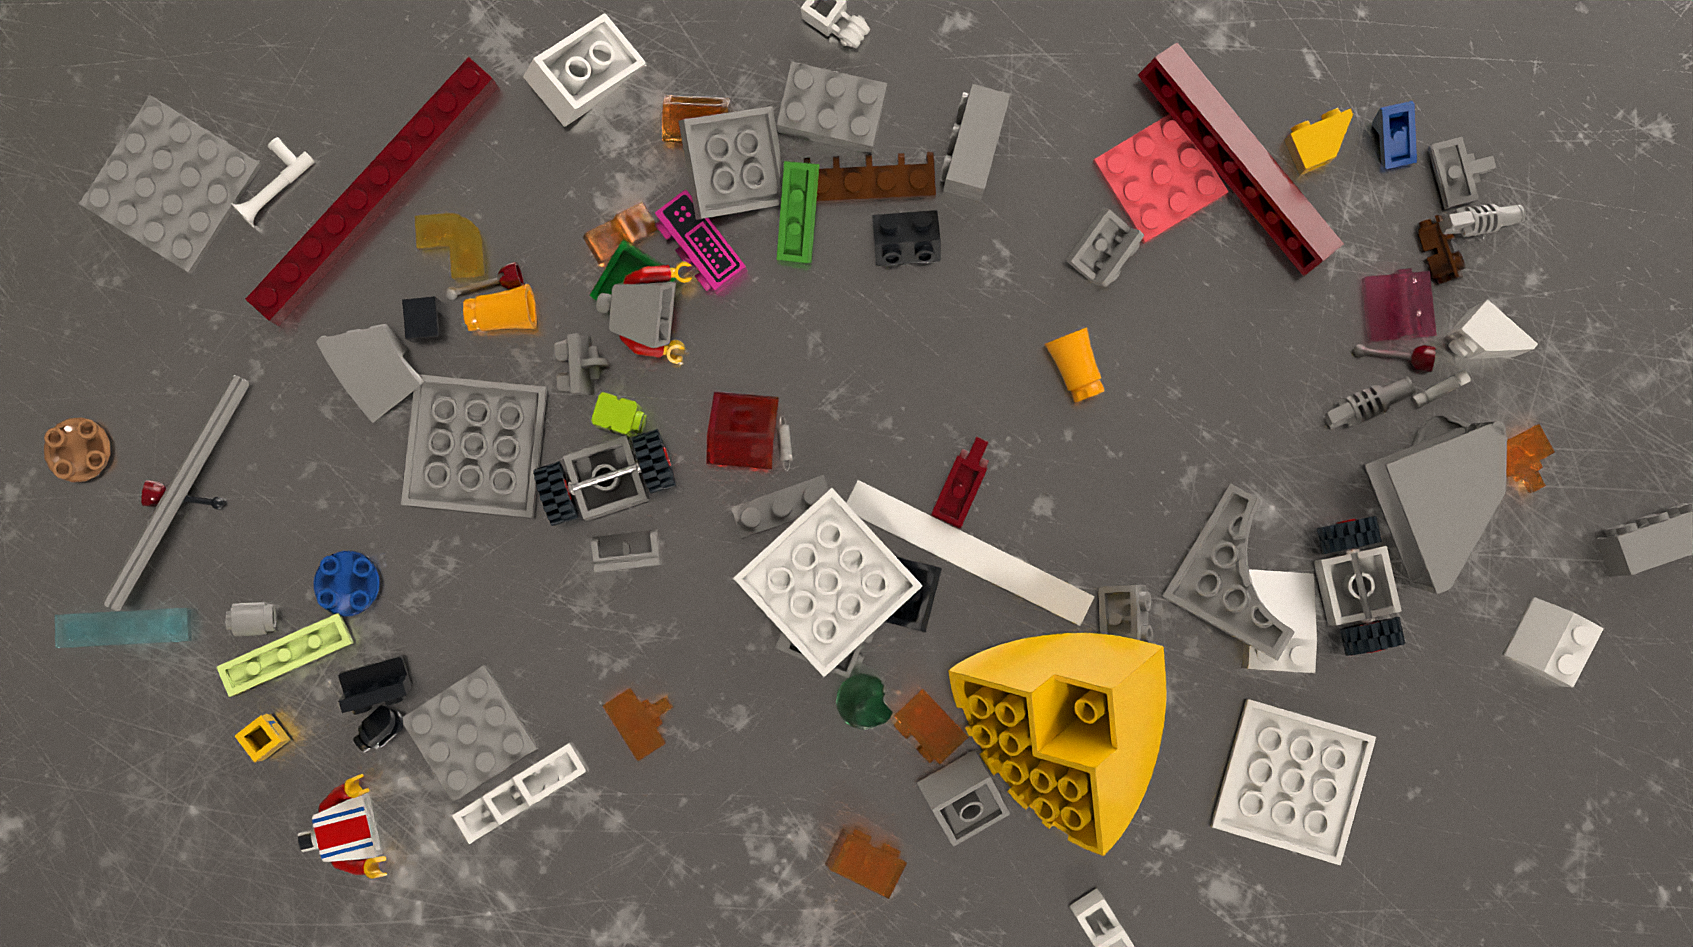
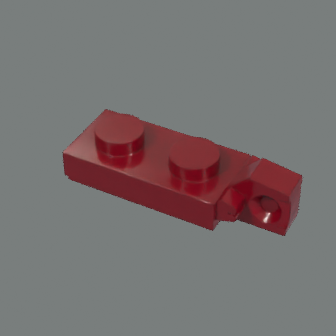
[930,437,989,529]

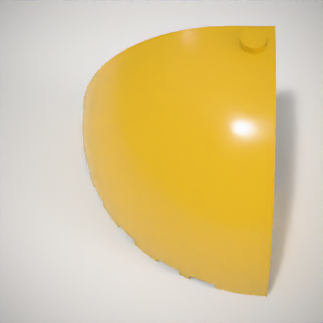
[948,633,1166,856]

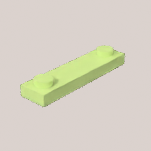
[216,613,354,697]

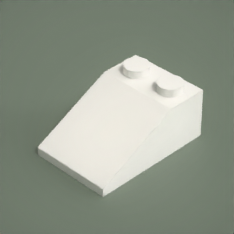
[523,13,646,127]
[1242,570,1317,673]

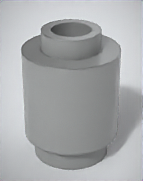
[225,602,277,636]

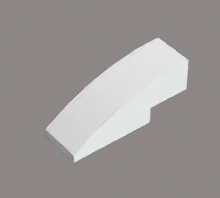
[1069,888,1134,947]

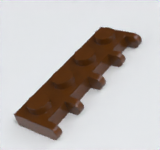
[804,151,936,204]

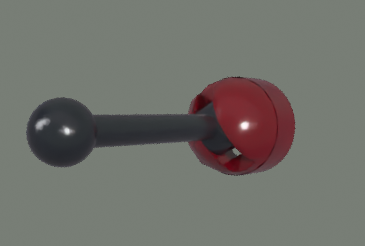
[141,480,225,510]

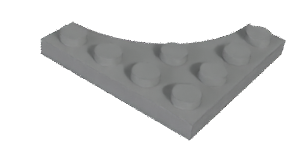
[1163,483,1295,661]

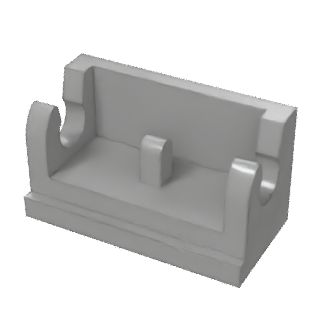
[591,529,662,573]

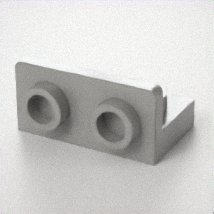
[1098,585,1153,643]

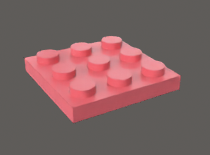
[1093,114,1229,244]

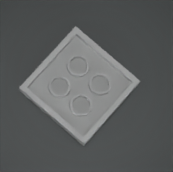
[679,106,784,220]
[402,665,538,803]

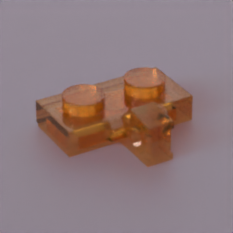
[1506,424,1555,493]
[602,688,673,761]

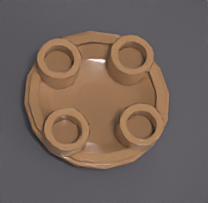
[44,417,111,482]

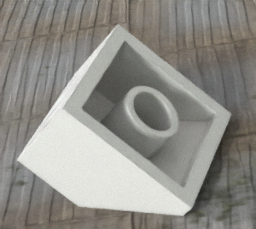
[1444,299,1538,359]
[1503,597,1604,687]

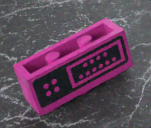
[655,189,747,295]

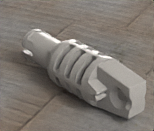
[1439,204,1525,237]
[1325,376,1416,429]

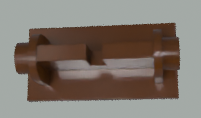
[1417,215,1466,285]

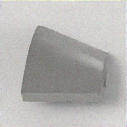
[316,324,424,423]

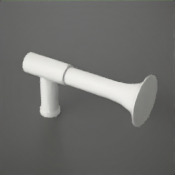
[230,137,315,229]

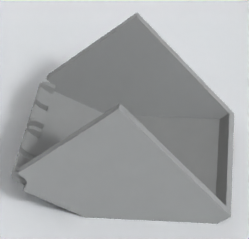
[1364,421,1507,594]

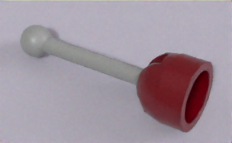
[445,262,524,300]
[1354,344,1436,372]

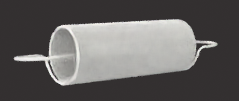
[777,416,792,471]

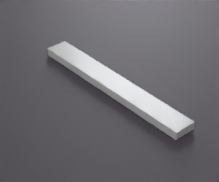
[847,480,1095,626]

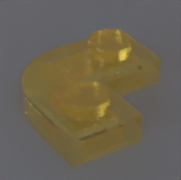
[415,213,486,280]

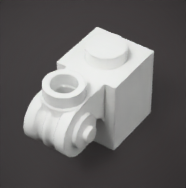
[801,0,870,49]

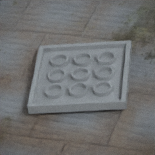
[79,95,262,274]
[401,374,548,518]

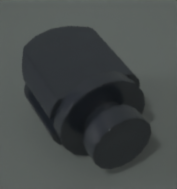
[353,705,403,752]

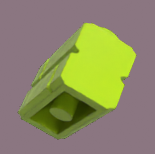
[591,392,647,439]

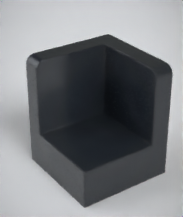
[402,296,442,342]

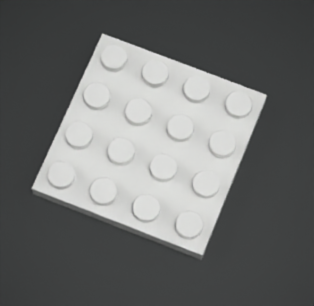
[733,488,922,677]
[1210,699,1376,865]

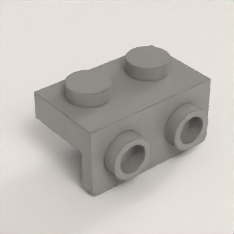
[1065,208,1144,287]

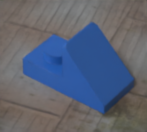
[1372,101,1417,169]

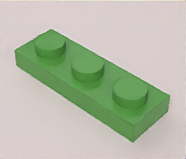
[776,161,819,263]

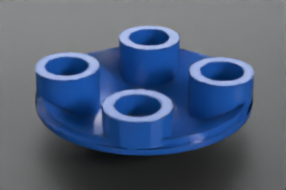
[314,551,380,617]

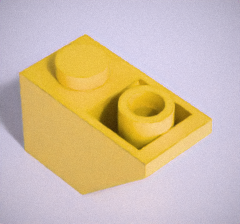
[1284,108,1353,176]

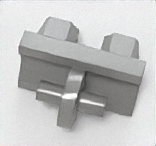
[554,333,609,396]

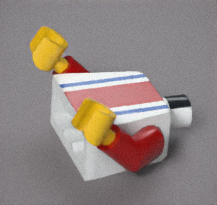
[298,774,387,879]

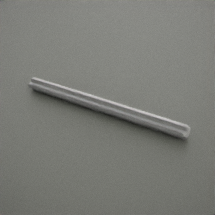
[102,375,249,611]

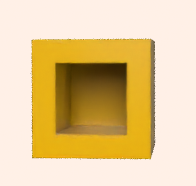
[235,714,291,762]

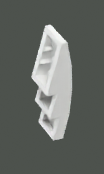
[451,743,586,845]

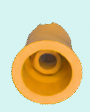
[463,284,537,331]
[1044,327,1105,402]

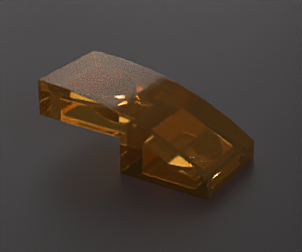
[583,201,658,265]

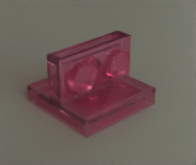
[1362,268,1437,343]

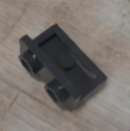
[872,210,941,266]
[884,556,942,632]
[338,655,412,715]

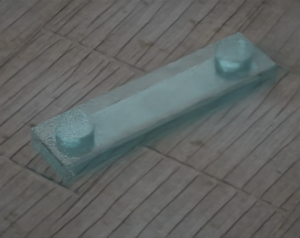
[55,608,192,648]

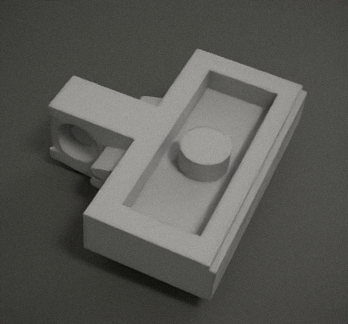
[1428,137,1496,210]

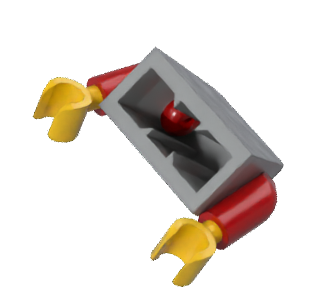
[596,261,692,363]

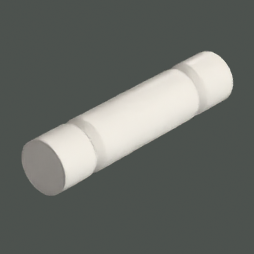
[1412,370,1471,409]

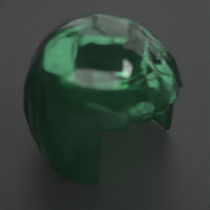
[836,673,893,730]

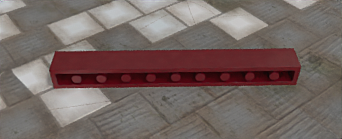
[245,57,499,326]

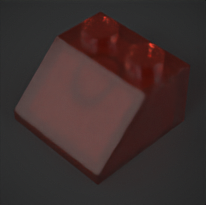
[706,392,779,469]

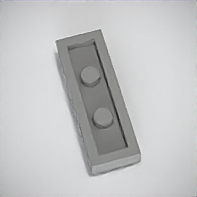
[731,475,829,539]

